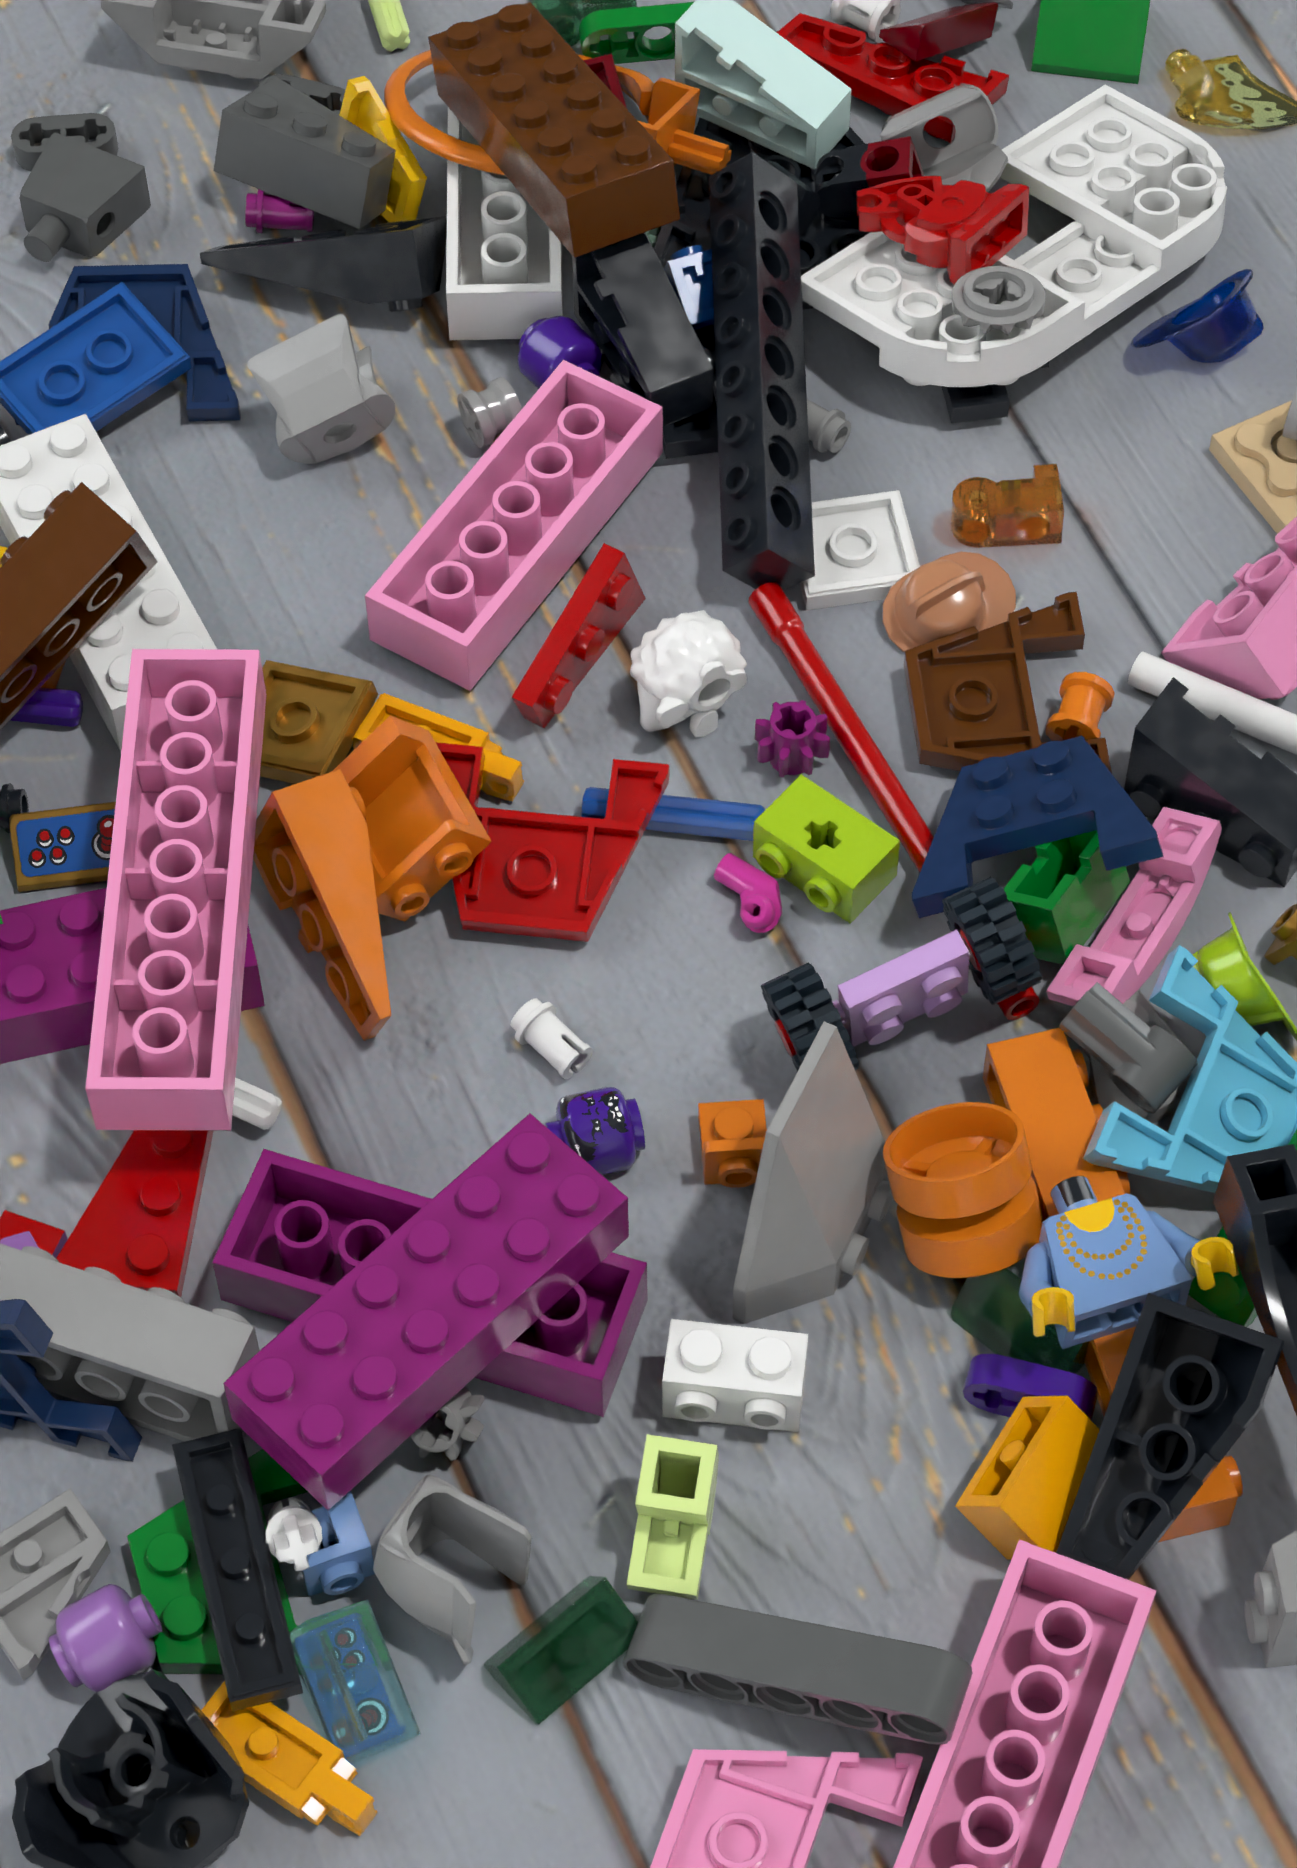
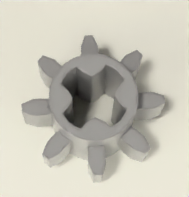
[410,1386,485,1461]

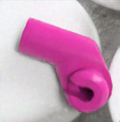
[714,853,782,933]

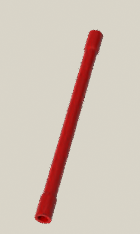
[748,582,1040,1020]

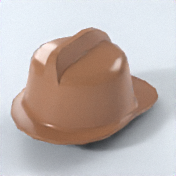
[882,551,1016,652]

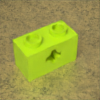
[752,774,900,924]

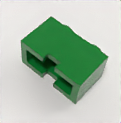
[1004,830,1130,965]

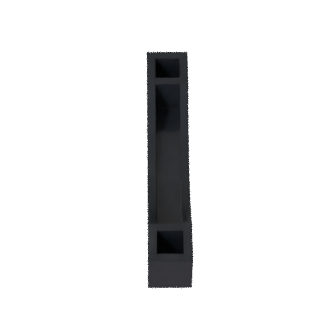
[1213,1144,1297,1416]

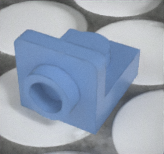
[302,1491,375,1596]

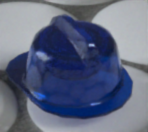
[1131,269,1264,363]

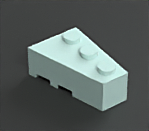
[675,0,852,170]

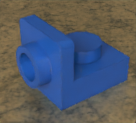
[664,245,714,330]

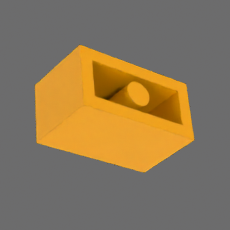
[955,1395,1100,1560]

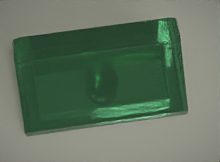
[950,1268,1089,1374]
[484,1576,638,1725]

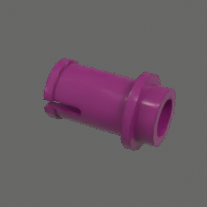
[245,189,314,233]

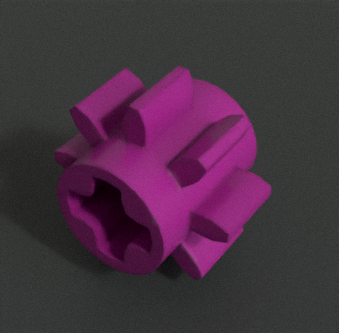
[755,700,830,777]

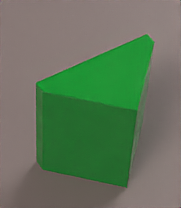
[1031,0,1151,84]

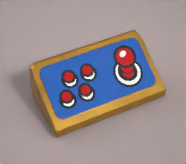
[9,802,116,892]

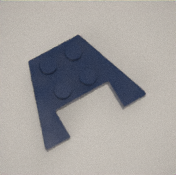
[14,264,241,425]
[912,736,1164,918]
[0,1299,142,1461]

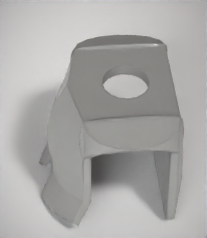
[880,83,1008,192]
[247,314,395,464]
[373,1475,532,1665]

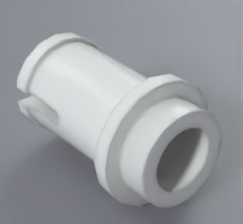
[510,998,593,1079]

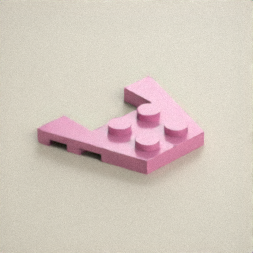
[650,1749,923,1868]

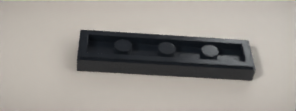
[172,1428,303,1712]

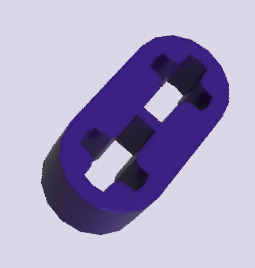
[963,1353,1098,1421]

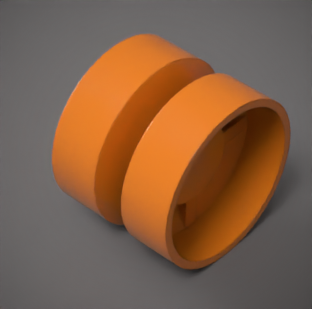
[883,1102,1043,1278]

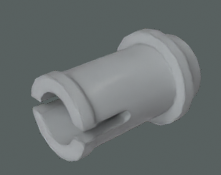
[807,399,851,453]

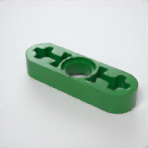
[579,2,694,64]

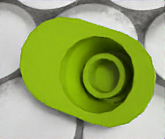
[1192,912,1297,1041]

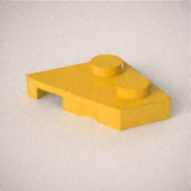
[339,76,427,222]

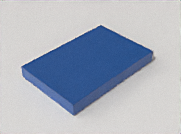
[0,282,192,435]

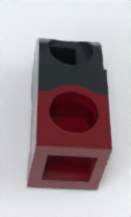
[815,136,924,218]

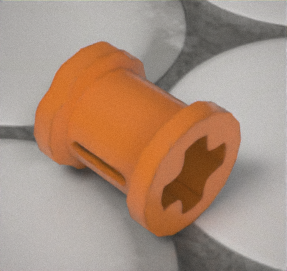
[1045,672,1115,741]

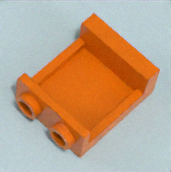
[331,715,492,922]

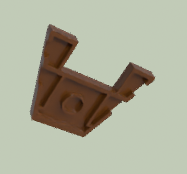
[904,592,1112,773]

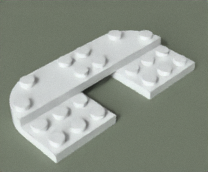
[801,84,1227,387]

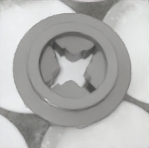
[952,266,1046,335]

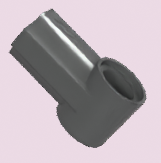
[1059,982,1198,1114]

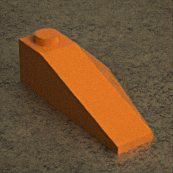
[253,769,391,1041]

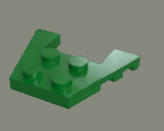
[127,1449,387,1676]

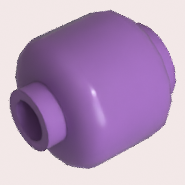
[49,1584,162,1692]

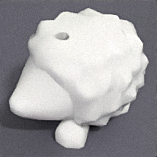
[630,610,747,737]

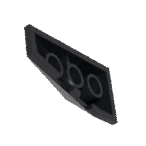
[1056,1293,1285,1580]

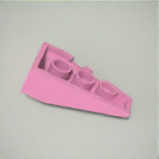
[1161,516,1297,700]

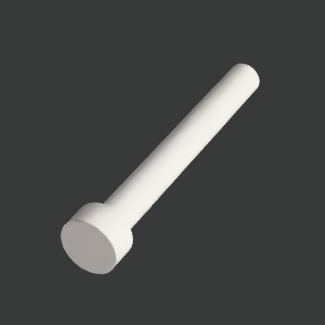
[1128,651,1297,755]

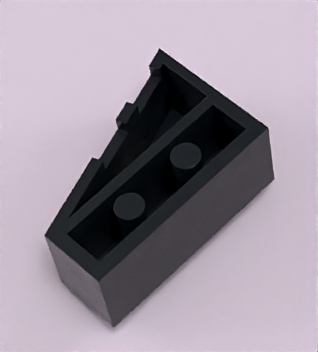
[1124,677,1297,887]

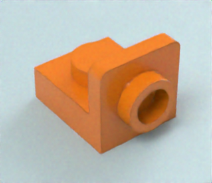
[698,1099,767,1188]

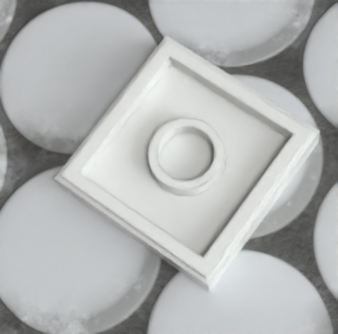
[799,490,920,611]

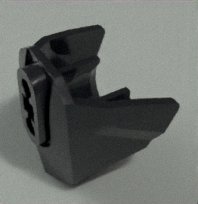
[12,1668,249,1868]

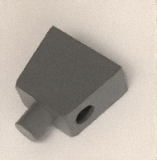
[19,132,151,262]

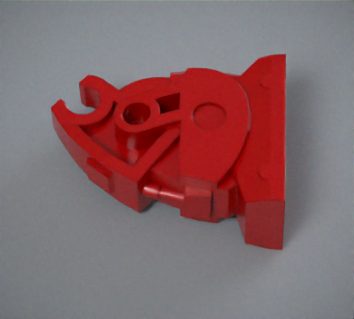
[857,176,1029,284]

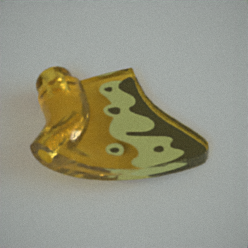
[1165,49,1297,129]

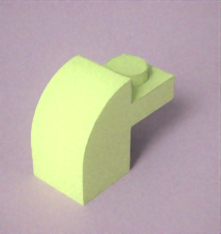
[626,1434,719,1600]

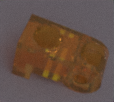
[951,464,1064,548]

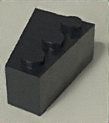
[572,232,716,426]

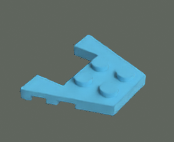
[1083,945,1297,1193]

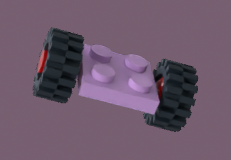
[761,877,1042,1071]

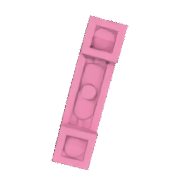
[1046,807,1222,1006]

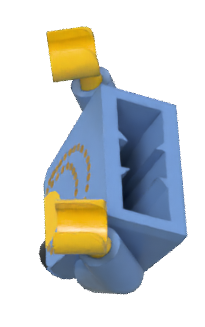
[1018,1176,1239,1349]

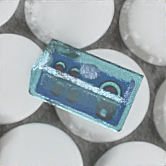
[289,1599,421,1765]

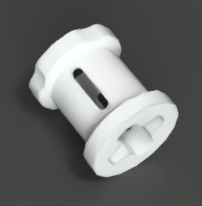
[830,0,901,43]

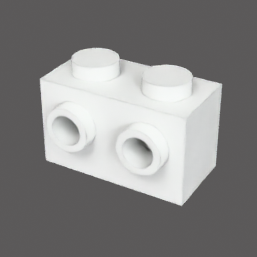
[662,1319,808,1432]

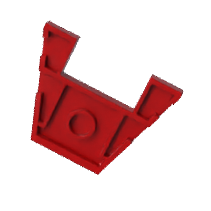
[435,742,670,942]

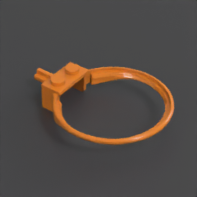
[384,50,732,175]

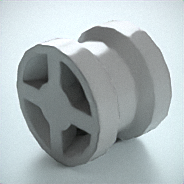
[457,377,522,448]

